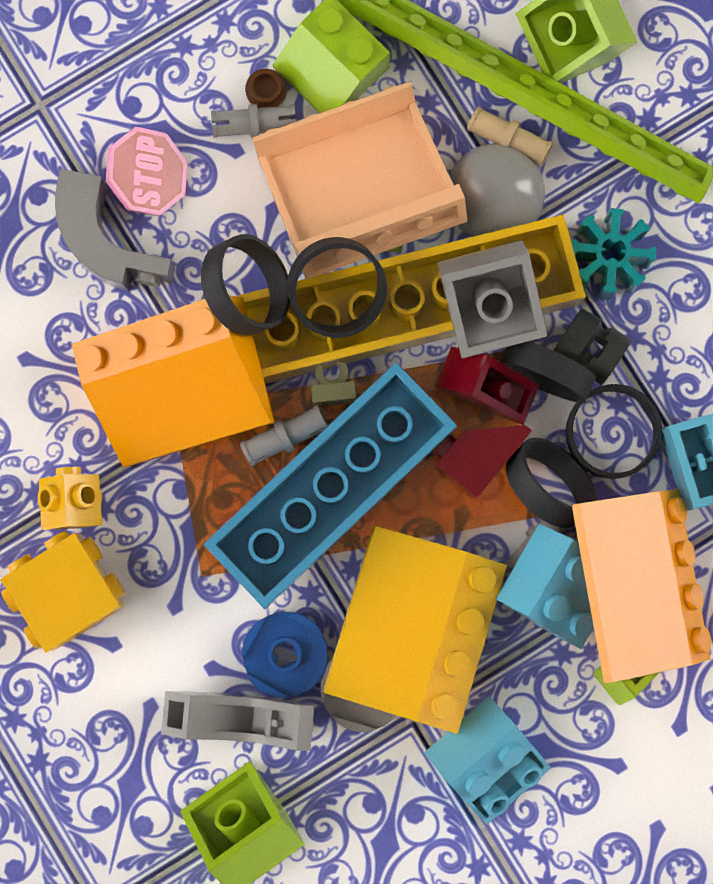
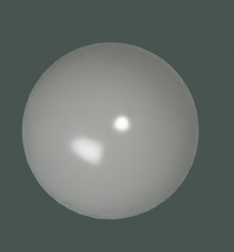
[449,143,545,237]

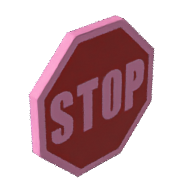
[106,127,188,216]

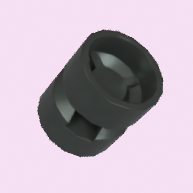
[553,308,632,386]

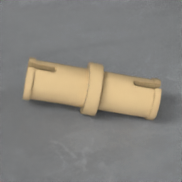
[467,106,553,167]

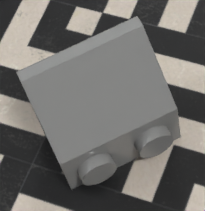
[437,240,547,358]

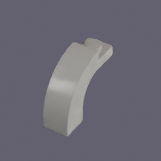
[55,169,175,291]
[161,691,314,751]

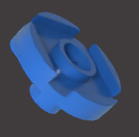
[242,612,328,698]

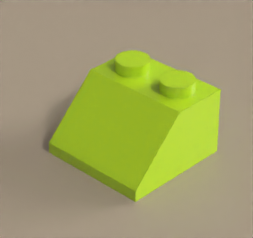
[272,0,390,114]
[515,0,638,83]
[180,761,305,884]

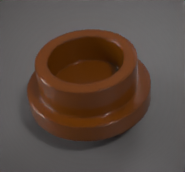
[245,69,287,108]

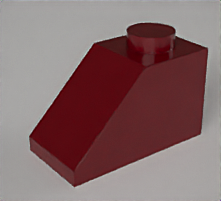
[435,346,539,425]
[434,425,532,500]

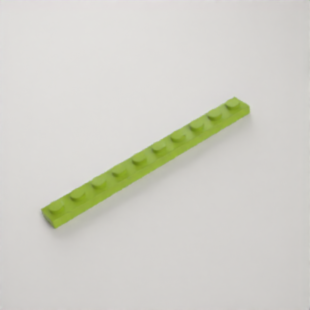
[337,0,713,204]

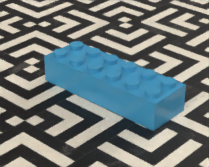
[203,362,457,609]

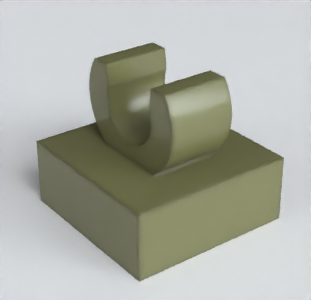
[311,362,356,407]

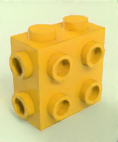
[0,531,126,653]

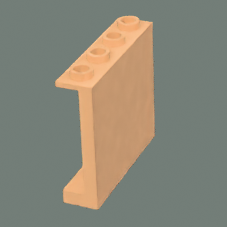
[252,81,467,280]

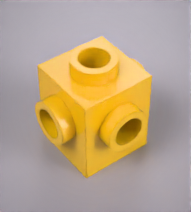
[38,467,102,530]

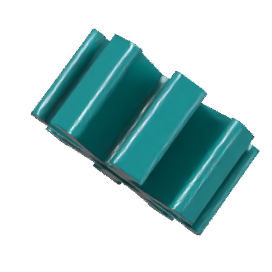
[571,208,657,300]

